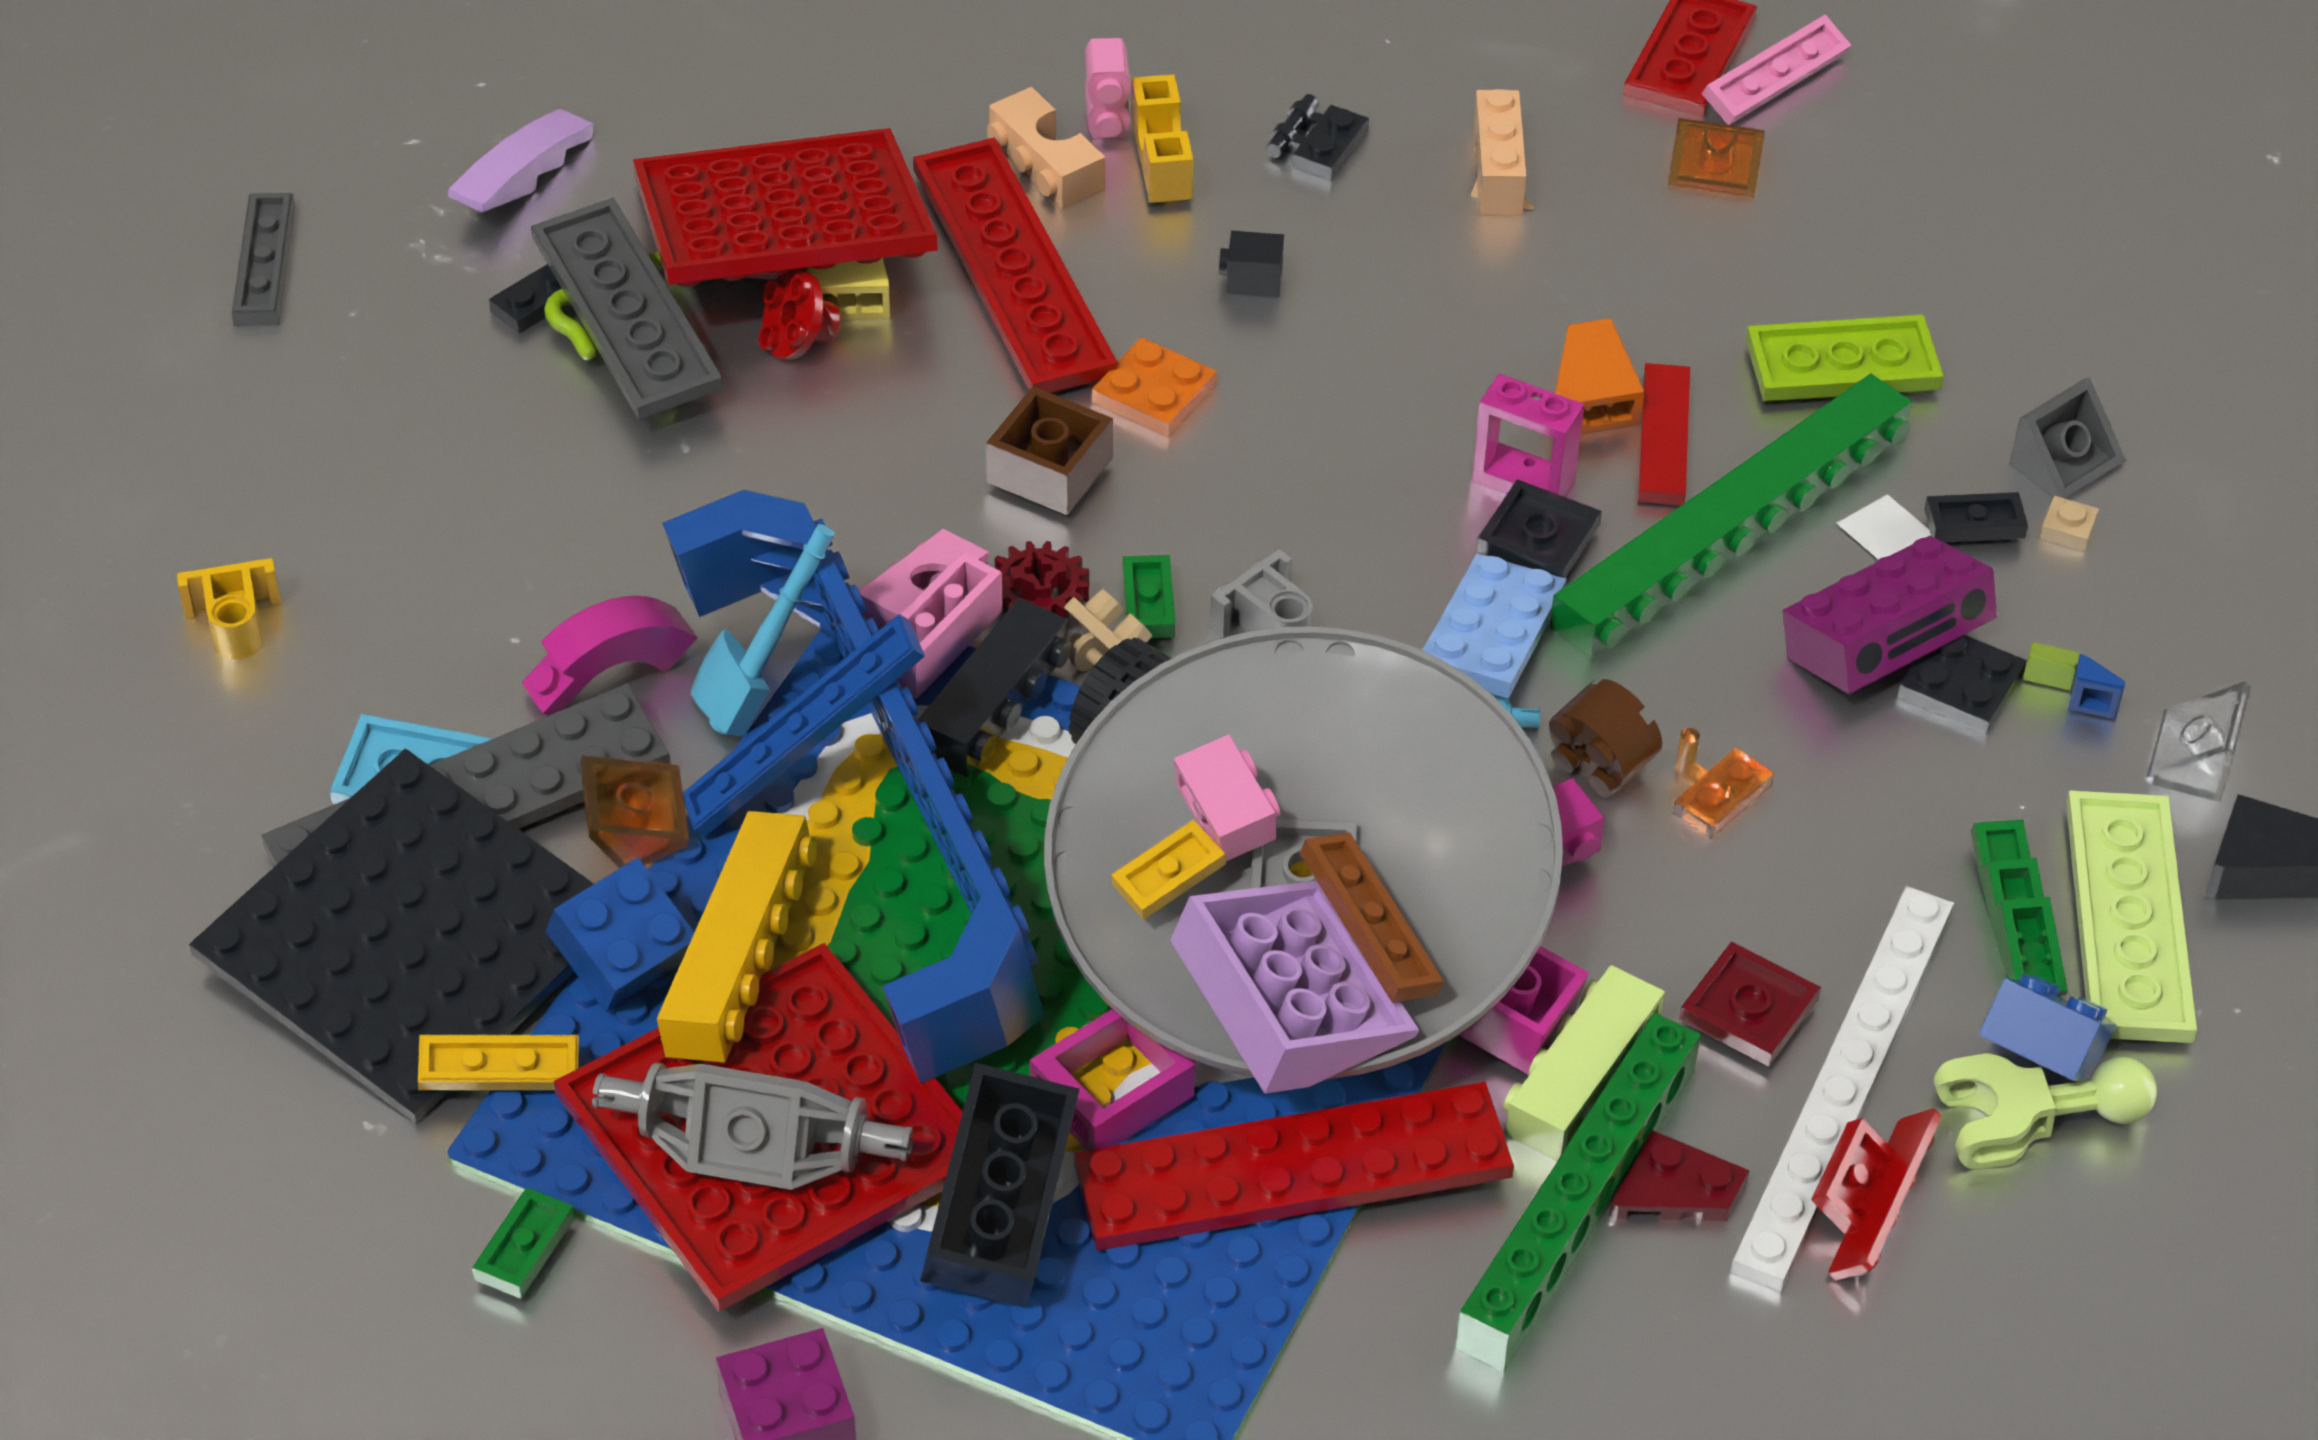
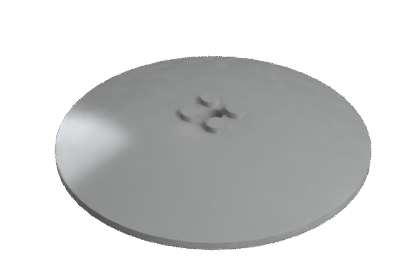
[1044,626,1563,1079]

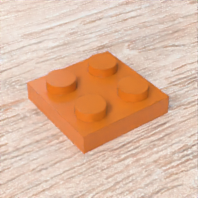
[1092,337,1218,437]

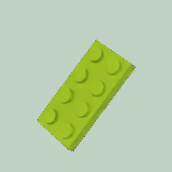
[1746,314,1944,401]

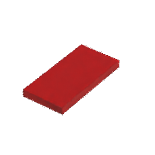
[1623,0,1757,117]

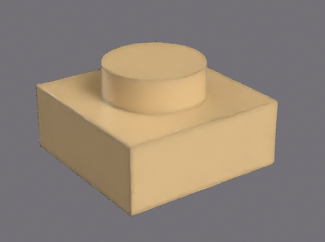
[2039,495,2099,552]

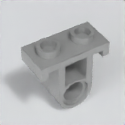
[1210,549,1313,638]

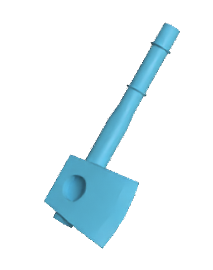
[691,524,835,736]

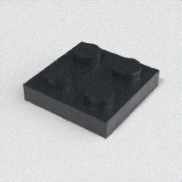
[1476,479,1602,578]
[1897,635,2027,734]

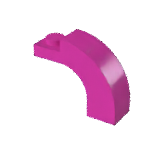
[522,596,698,716]

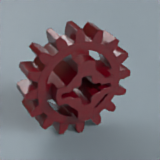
[994,541,1090,624]

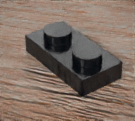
[489,264,562,334]
[1924,492,2028,542]

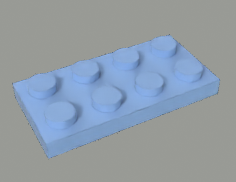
[1422,553,1567,699]

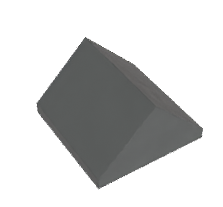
[2009,378,2126,498]

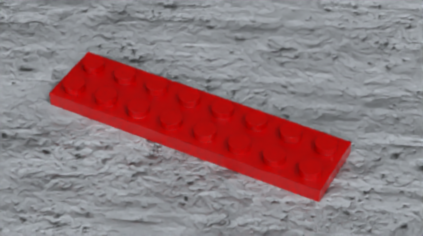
[913,137,1118,393]
[1074,1082,1514,1251]

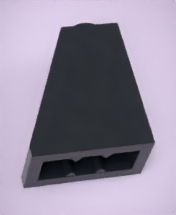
[2205,794,2318,899]

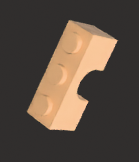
[987,86,1105,209]
[1473,89,1526,216]

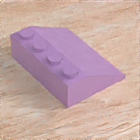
[1170,881,1419,1094]

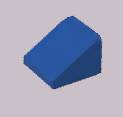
[2068,654,2125,719]

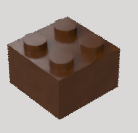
[986,386,1113,515]

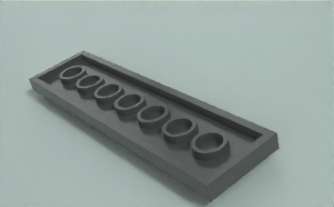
[261,683,671,866]

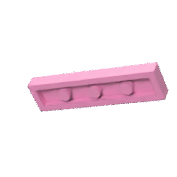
[1702,14,1852,126]

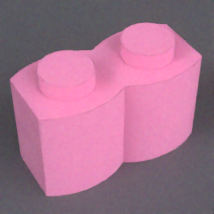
[1085,38,1131,139]

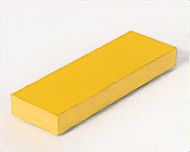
[418,1035,579,1090]

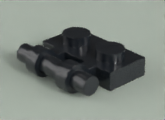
[1266,94,1369,181]

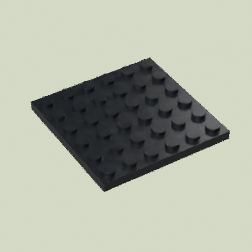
[189,748,594,1124]

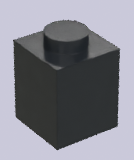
[1219,230,1284,297]

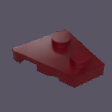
[1609,1130,1750,1221]

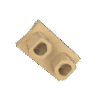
[1064,588,1153,672]

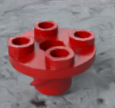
[758,269,841,360]

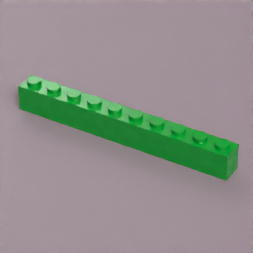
[1550,373,1912,658]

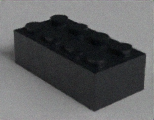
[920,1063,1080,1308]

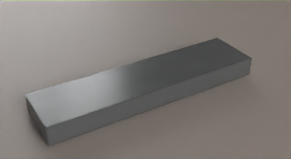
[231,193,295,326]

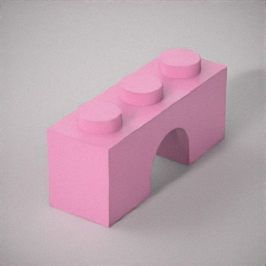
[859,529,989,630]

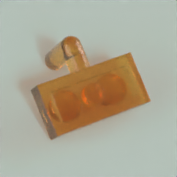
[1672,728,1774,840]

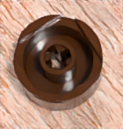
[1549,679,1662,798]

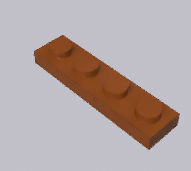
[1300,832,1444,1003]

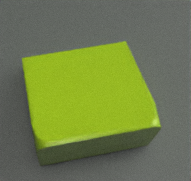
[2023,641,2079,691]

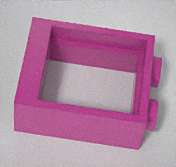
[1472,373,1584,497]
[1030,1009,1196,1150]

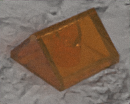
[1668,118,1765,198]
[580,755,689,868]

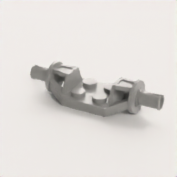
[592,1062,914,1190]

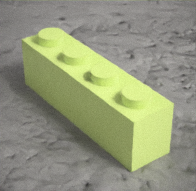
[1503,965,1665,1161]

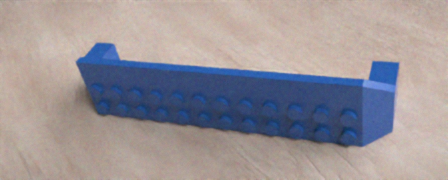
[662,490,1045,1084]

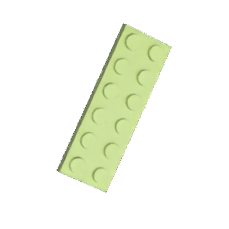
[2066,790,2197,1043]

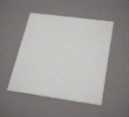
[1836,494,1931,560]

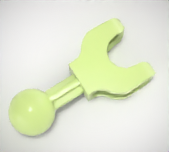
[1933,1053,2157,1169]

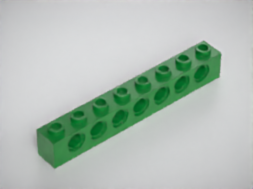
[1455,1013,1701,1372]

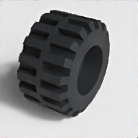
[1069,637,1172,744]

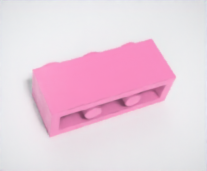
[895,552,1002,699]

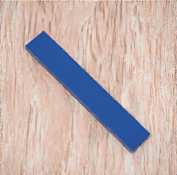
[681,614,925,836]

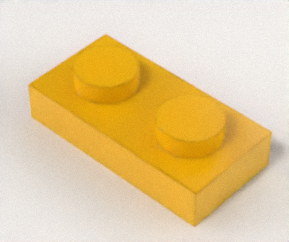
[1111,819,1226,920]

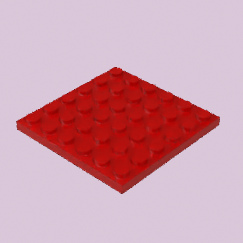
[633,128,938,287]
[554,943,962,1312]

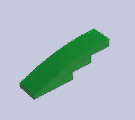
[1970,819,2068,996]

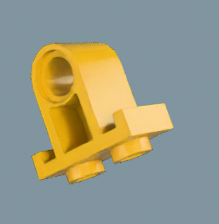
[176,558,281,660]

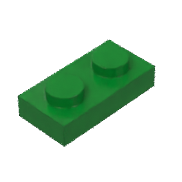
[1122,555,1175,638]
[472,1187,575,1299]

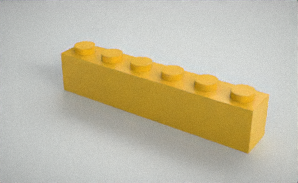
[657,811,817,1063]

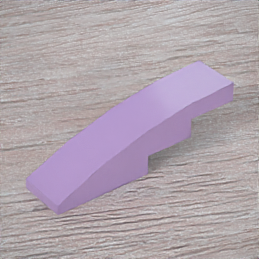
[447,108,594,213]

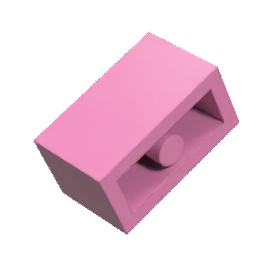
[1174,734,1280,861]

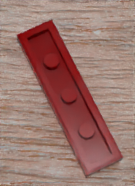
[1638,363,1690,506]

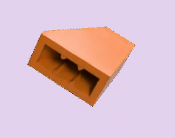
[1552,318,1644,439]

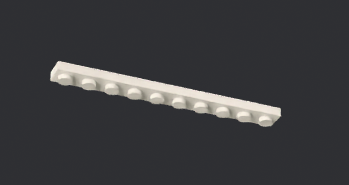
[1730,886,1954,1292]

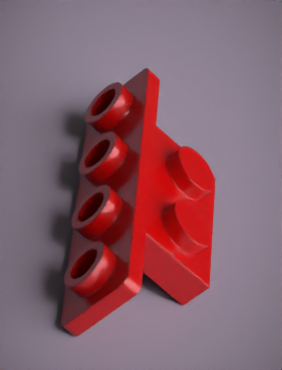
[1811,1108,1942,1281]

